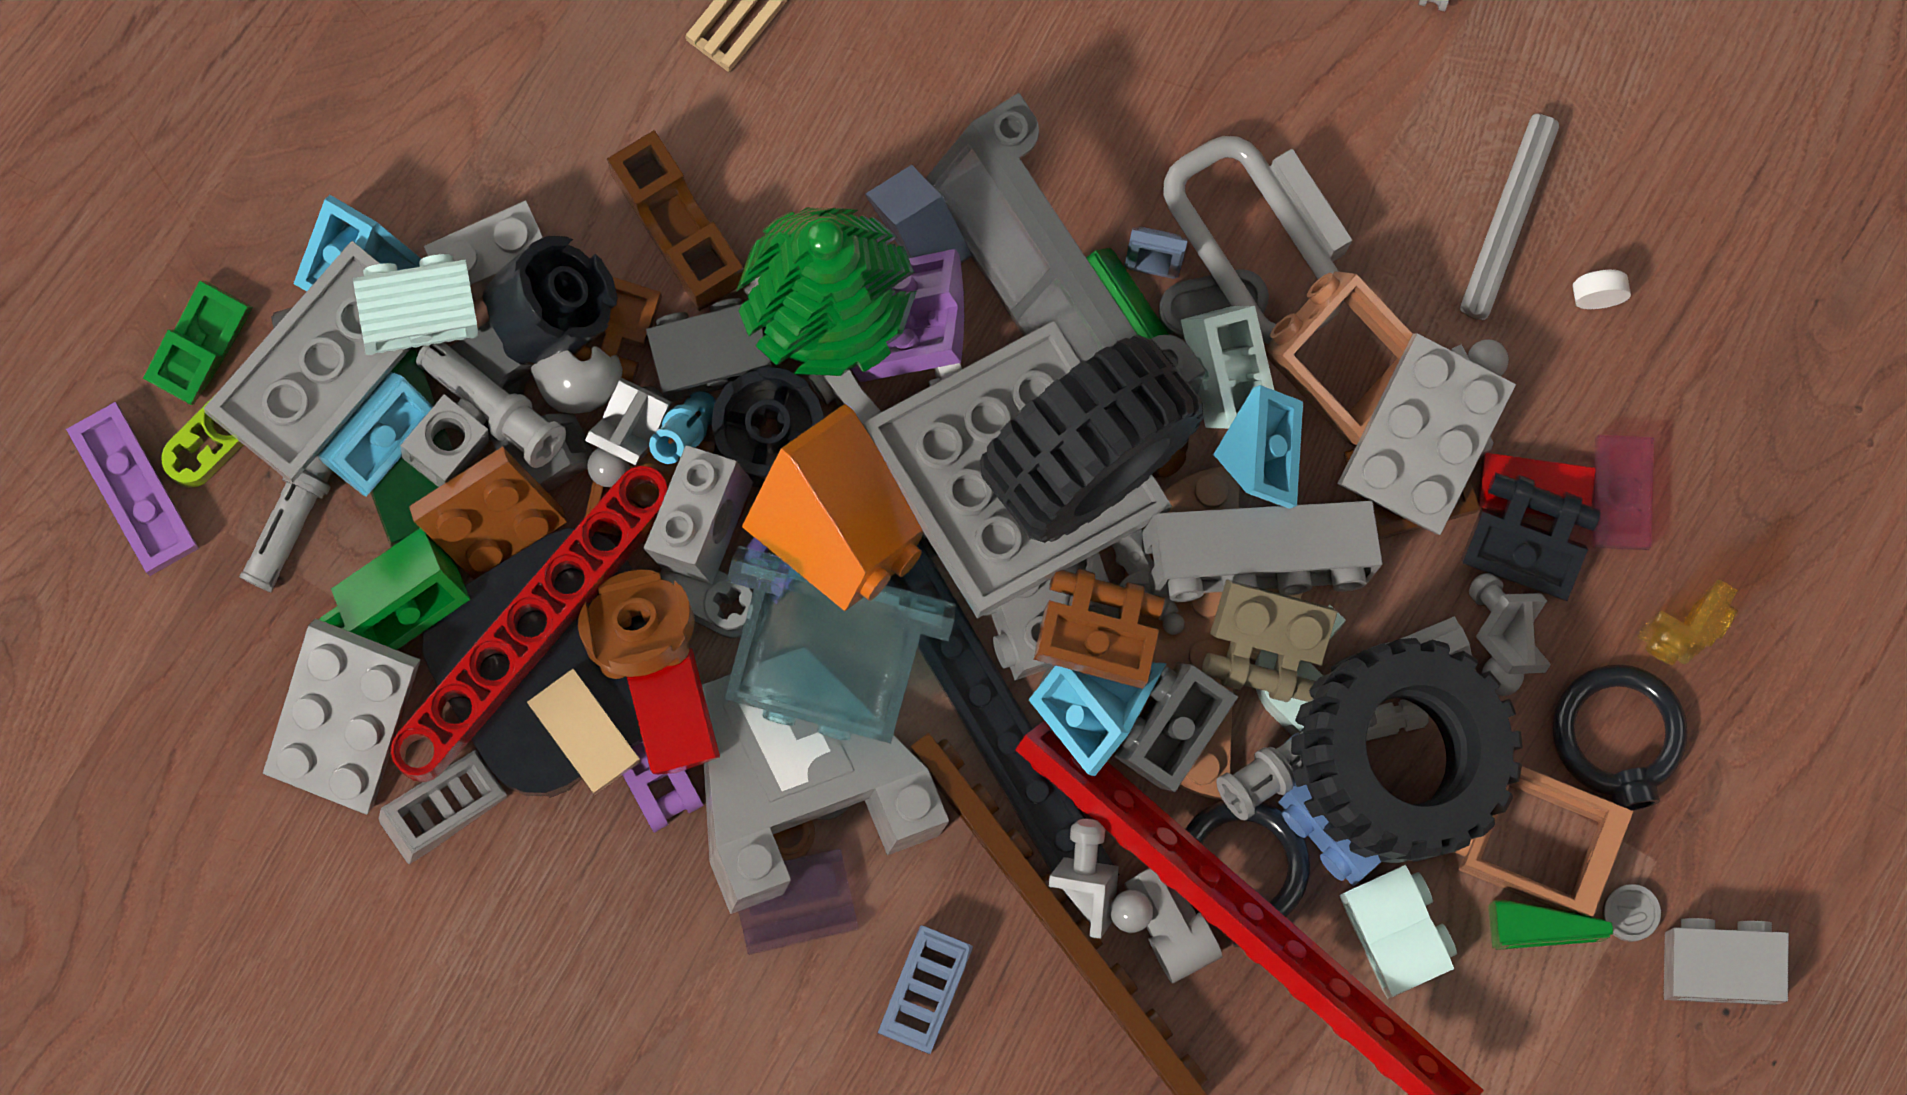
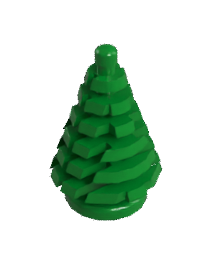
[736,207,917,376]

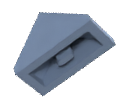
[866,165,971,263]

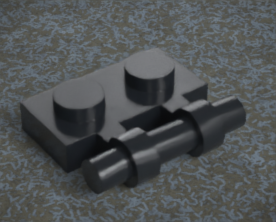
[1461,472,1601,601]

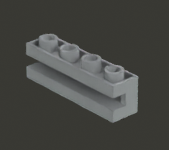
[1142,501,1383,602]

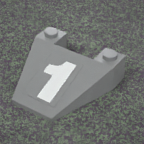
[702,648,949,914]

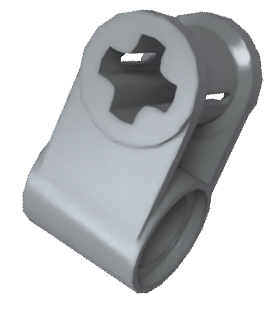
[660,569,759,638]

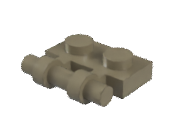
[1202,579,1338,702]

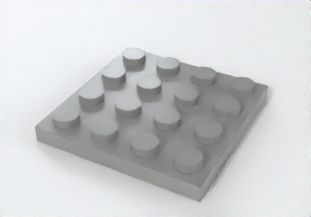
[862,321,1172,619]

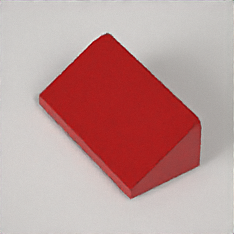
[627,648,720,775]

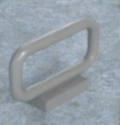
[1163,136,1352,344]

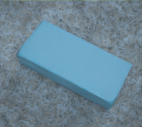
[317,372,433,497]

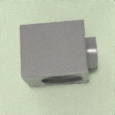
[400,394,489,487]

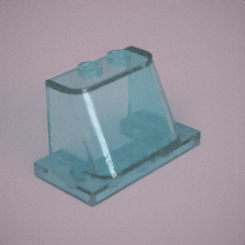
[725,545,955,744]

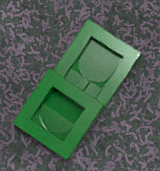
[143,281,253,405]

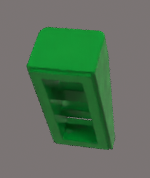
[1488,900,1613,950]

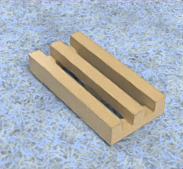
[686,0,788,73]

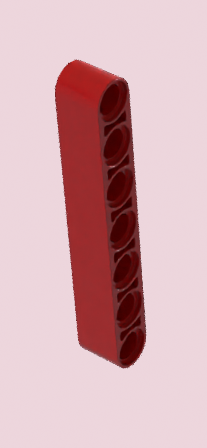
[391,466,668,782]

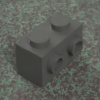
[1114,663,1238,792]

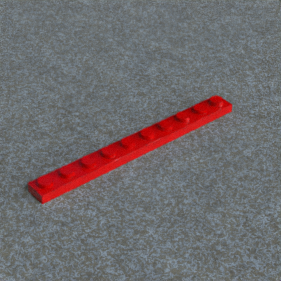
[1015,720,1484,1095]

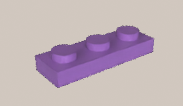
[66,402,199,576]

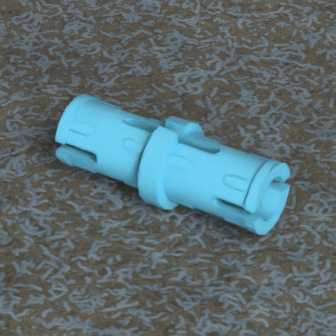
[649,391,716,464]

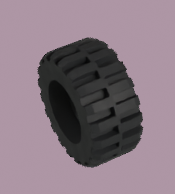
[980,335,1204,543]
[1291,638,1523,863]

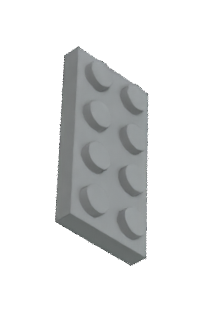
[204,241,412,484]

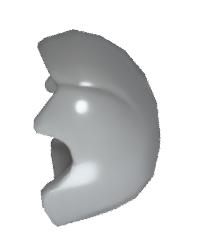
[531,346,623,414]

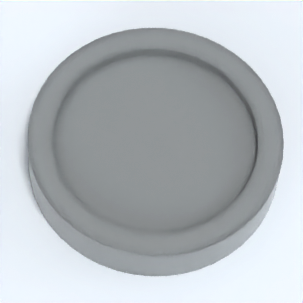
[1603,884,1661,942]

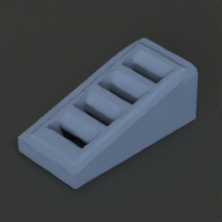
[1124,226,1187,279]
[878,925,973,1054]

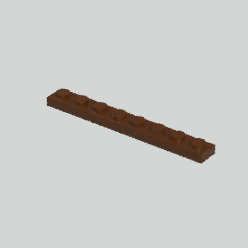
[911,732,1208,1095]

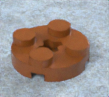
[578,570,695,679]

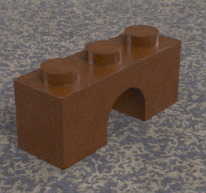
[607,130,744,311]

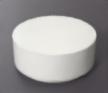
[1573,270,1631,309]

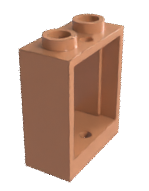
[1265,271,1413,445]
[1455,766,1633,917]

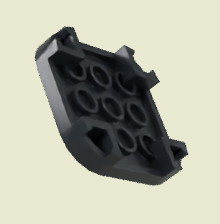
[422,528,648,798]

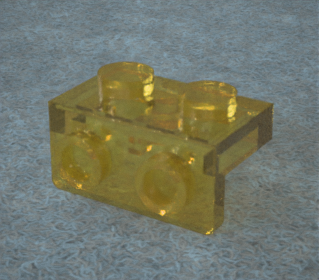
[1637,579,1738,665]

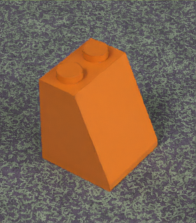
[742,404,924,611]

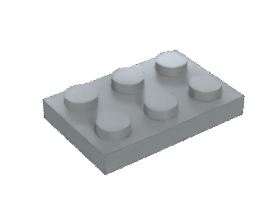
[1337,333,1516,535]
[263,618,420,815]

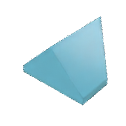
[293,195,421,292]
[1213,385,1303,509]
[1029,662,1167,776]

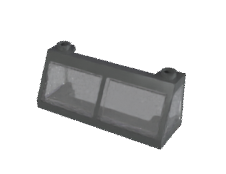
[925,93,1205,395]

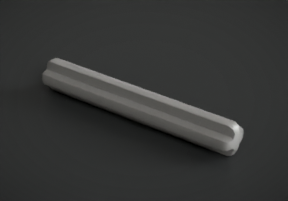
[1460,113,1559,320]

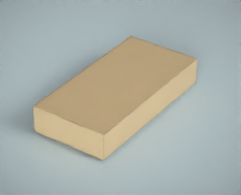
[527,669,641,795]

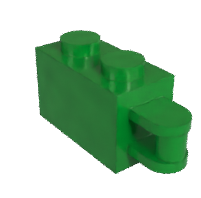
[318,528,470,650]

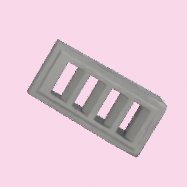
[378,750,507,864]

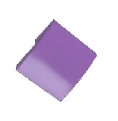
[851,249,964,382]

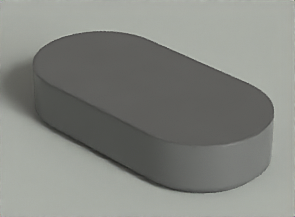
[1159,269,1269,339]

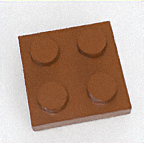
[409,447,567,580]

